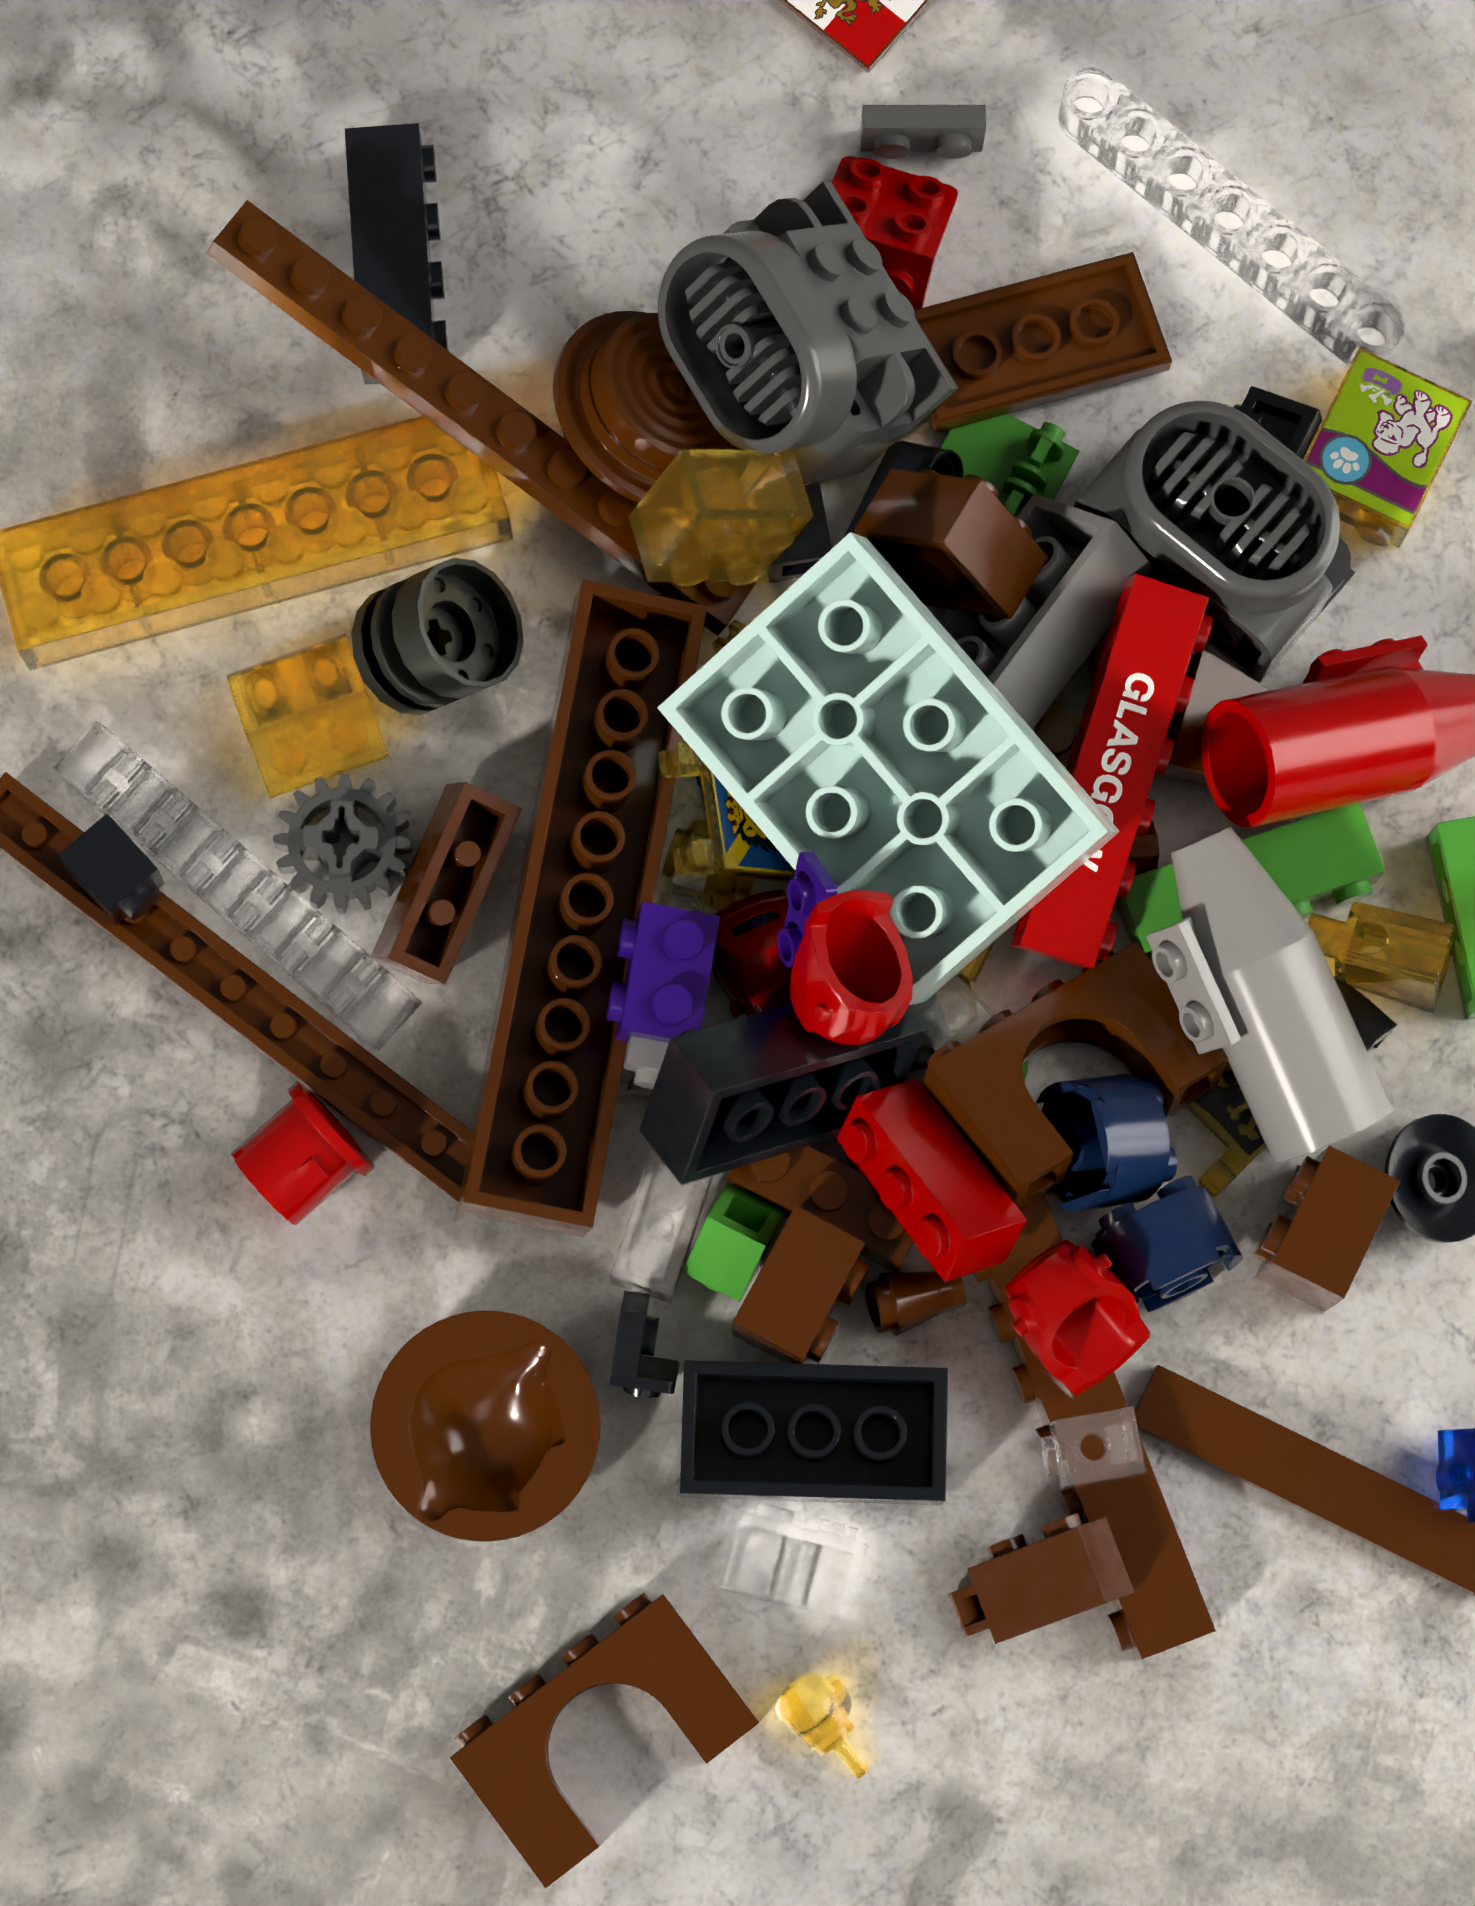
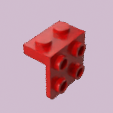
[832,156,958,310]

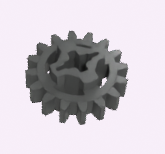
[273,773,413,914]

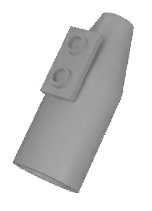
[1146,826,1394,1163]

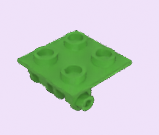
[941,414,1080,517]

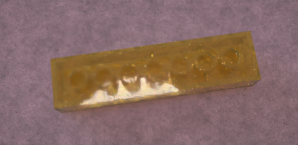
[0,415,513,671]

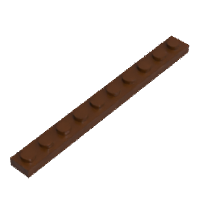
[206,200,756,636]
[0,772,472,1205]

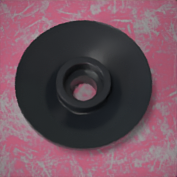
[1385,1114,1475,1243]

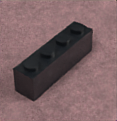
[345,123,449,385]

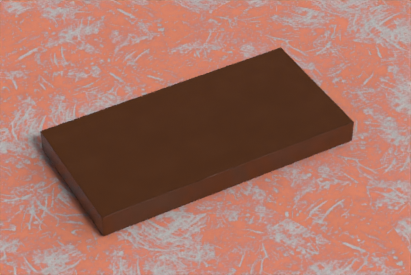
[914,252,1172,433]

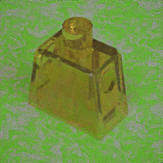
[1308,902,1454,1013]

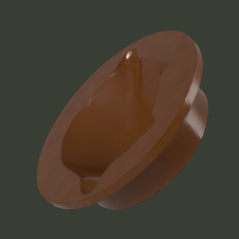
[553,311,750,511]
[370,1311,601,1542]

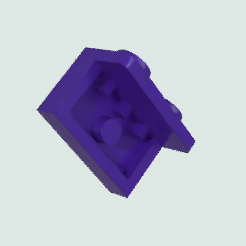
[606,902,720,1043]

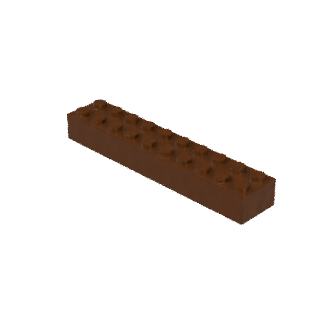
[457,579,708,1237]

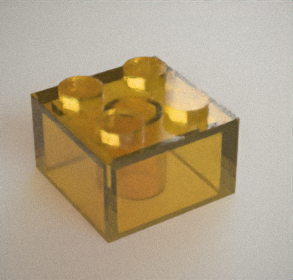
[629,450,813,586]

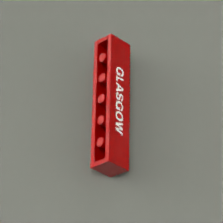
[1011,574,1213,969]

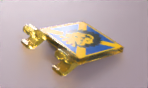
[658,740,793,882]

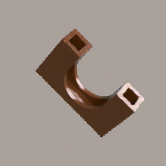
[923,941,1228,1208]
[450,1592,759,1888]

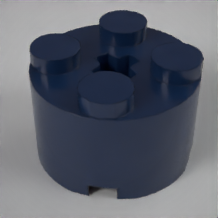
[1036,1074,1178,1212]
[1091,1175,1243,1313]

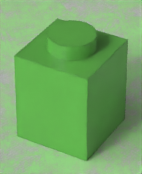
[682,1182,785,1302]

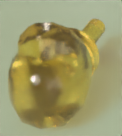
[775,1673,870,1779]

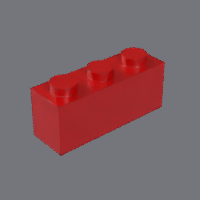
[837,1078,1027,1282]

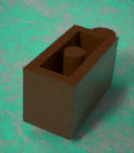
[948,1513,1134,1644]

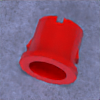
[231,1081,375,1225]

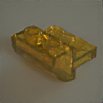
[226,633,390,799]

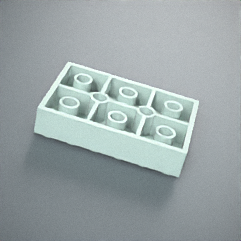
[657,532,1120,1005]

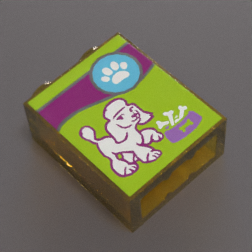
[1303,347,1472,548]

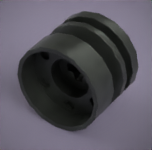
[351,558,524,715]

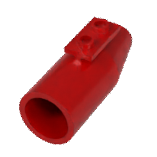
[1201,635,1475,828]

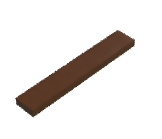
[1132,1365,1475,1596]

